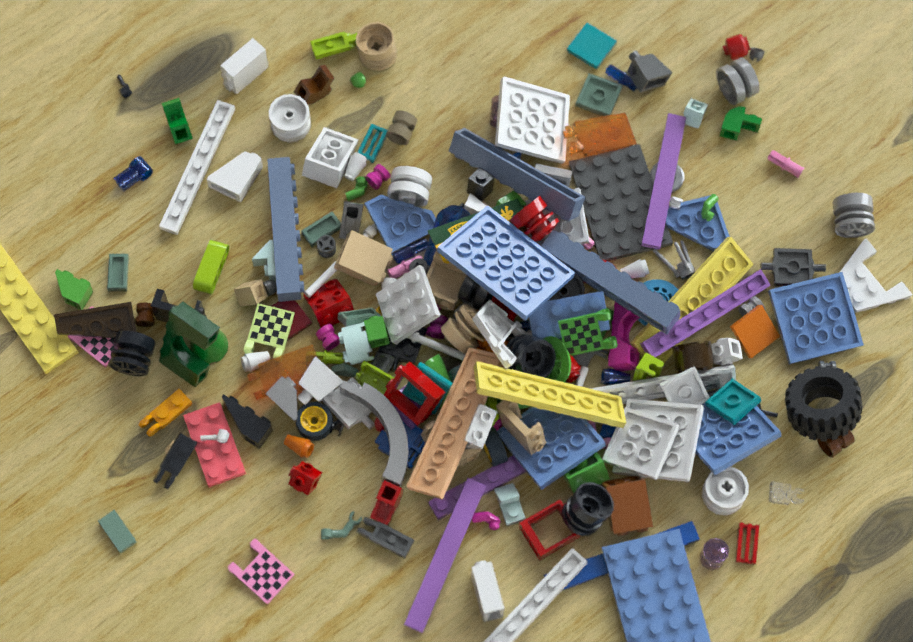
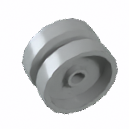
[716,57,760,105]

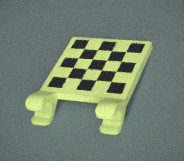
[243,303,295,363]

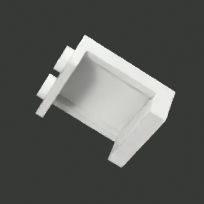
[464,404,497,449]

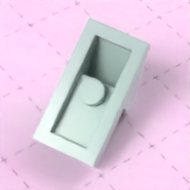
[683,98,708,128]
[252,240,276,282]
[494,483,526,526]

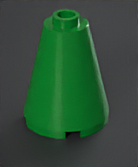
[190,330,228,364]

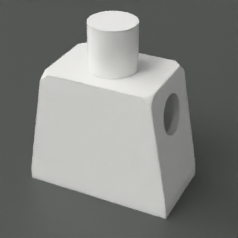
[297,357,343,405]

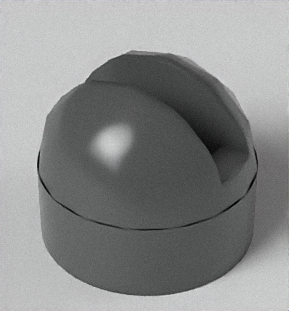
[749,47,765,62]
[263,280,277,297]

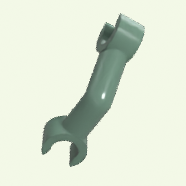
[321,511,362,539]

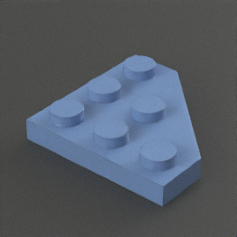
[364,195,440,254]
[666,195,730,251]

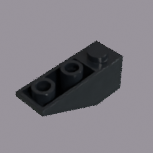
[222,394,273,449]

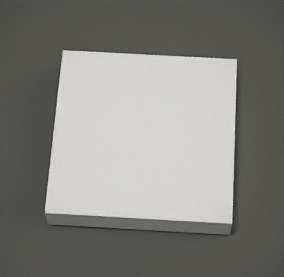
[660,367,710,405]

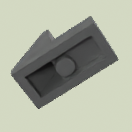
[339,201,363,239]

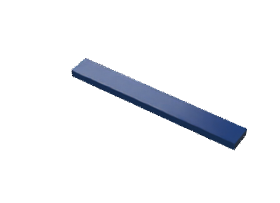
[544,521,700,591]

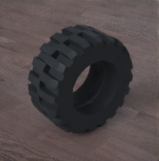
[785,366,863,441]

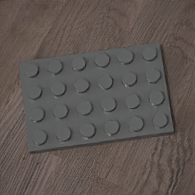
[568,144,673,261]

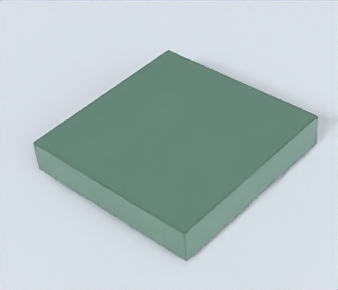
[575,73,623,118]

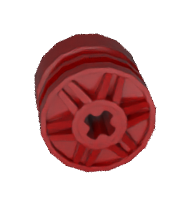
[509,196,560,242]

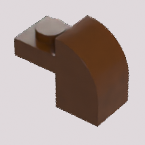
[294,65,335,105]

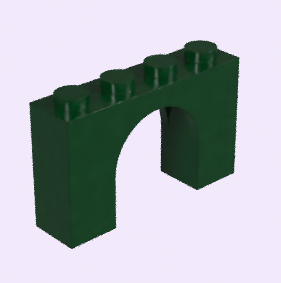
[159,301,220,387]

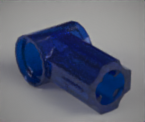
[114,156,153,191]

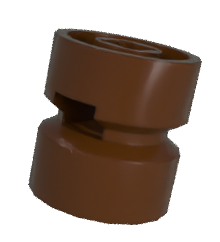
[817,430,855,458]

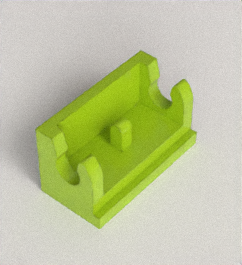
[632,352,664,381]
[355,361,394,394]

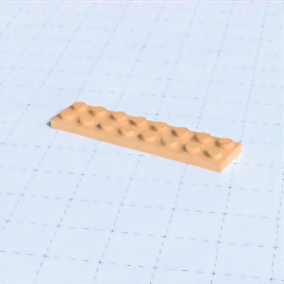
[406,347,502,500]

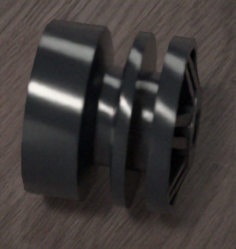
[108,331,156,377]
[506,334,556,378]
[561,482,614,536]

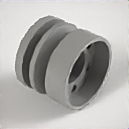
[832,193,875,238]

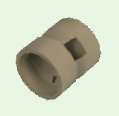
[386,110,417,145]

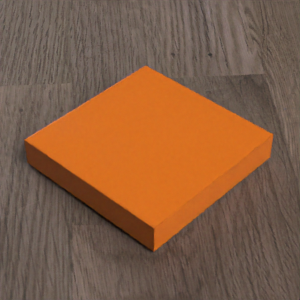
[730,305,780,358]

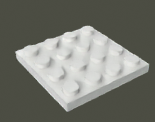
[495,77,570,164]
[612,399,704,482]

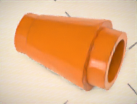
[284,434,314,458]

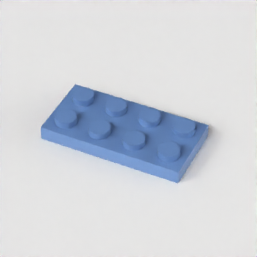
[529,291,610,339]

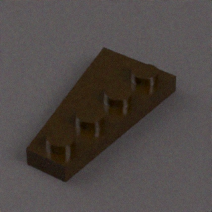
[54,302,137,339]

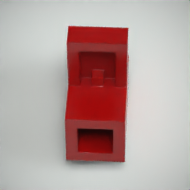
[369,480,404,526]

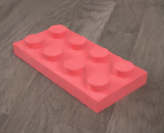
[183,402,246,487]

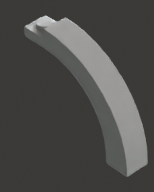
[340,380,408,487]

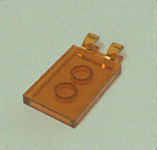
[562,112,637,157]
[247,344,318,401]

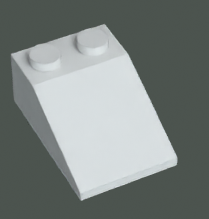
[302,127,358,188]

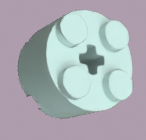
[338,322,374,365]

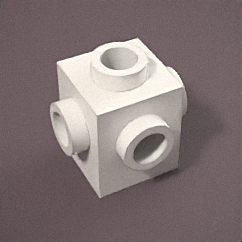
[711,338,743,366]

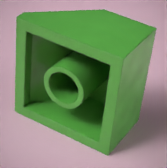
[563,452,610,494]

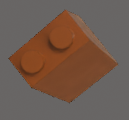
[600,476,653,536]

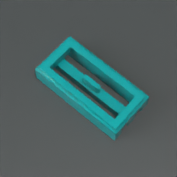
[357,124,388,163]

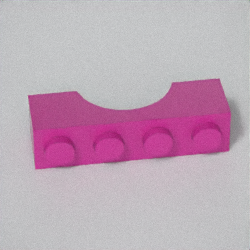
[608,302,640,372]

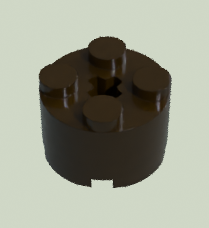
[672,341,714,373]

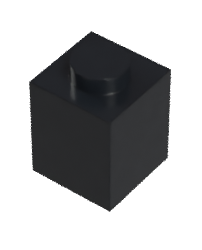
[467,168,495,202]

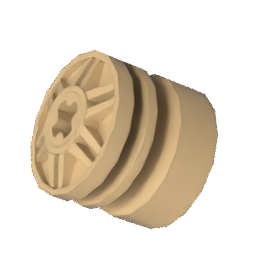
[356,22,397,71]
[441,304,485,354]

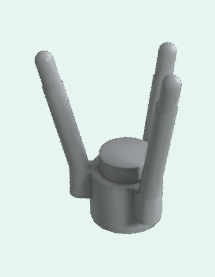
[653,240,695,280]

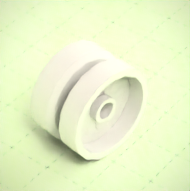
[269,94,311,142]
[387,166,432,208]
[702,467,749,516]

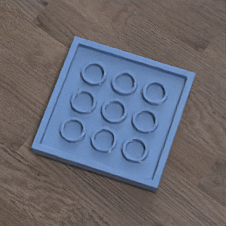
[768,272,864,364]
[695,403,781,475]
[497,407,606,490]

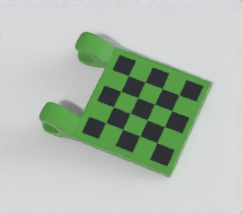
[558,308,618,356]

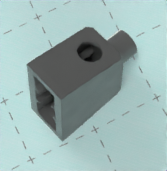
[627,50,672,93]

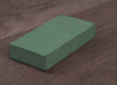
[301,212,341,247]
[107,254,129,291]
[338,308,381,327]
[98,509,137,554]

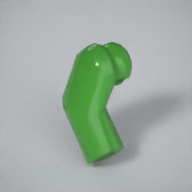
[345,176,368,201]
[701,194,719,222]

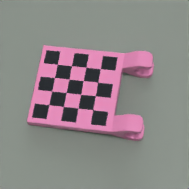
[67,306,116,368]
[228,539,295,604]

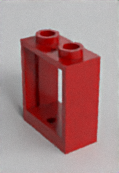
[383,362,445,426]
[519,499,581,561]

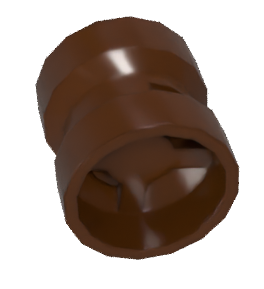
[135,302,155,327]

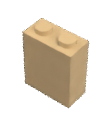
[334,230,393,287]

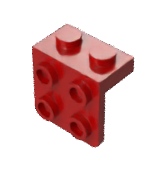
[304,279,354,328]

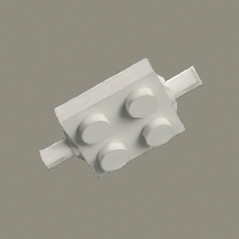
[323,377,375,430]

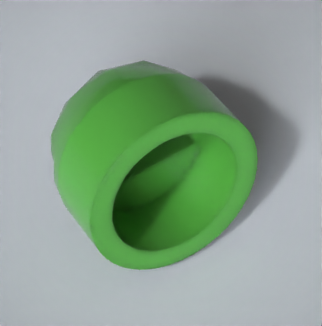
[350,72,366,88]

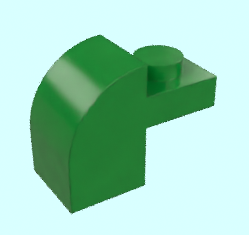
[162,98,193,145]
[719,107,763,141]

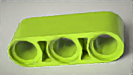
[193,240,230,294]

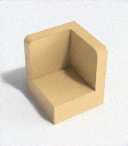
[233,279,268,307]

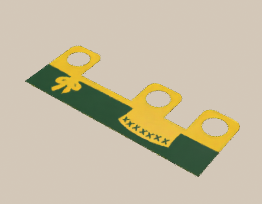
[427,198,530,264]

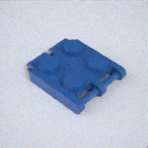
[375,421,426,469]

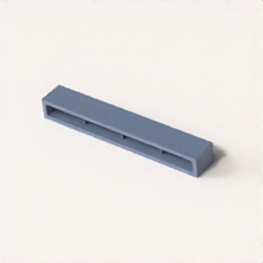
[449,128,585,221]
[267,157,305,302]
[541,230,680,335]

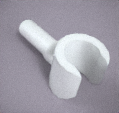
[669,197,683,210]
[200,429,230,443]

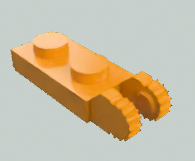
[139,389,192,437]

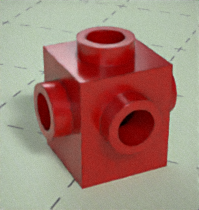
[288,461,323,495]

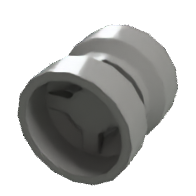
[739,296,766,317]

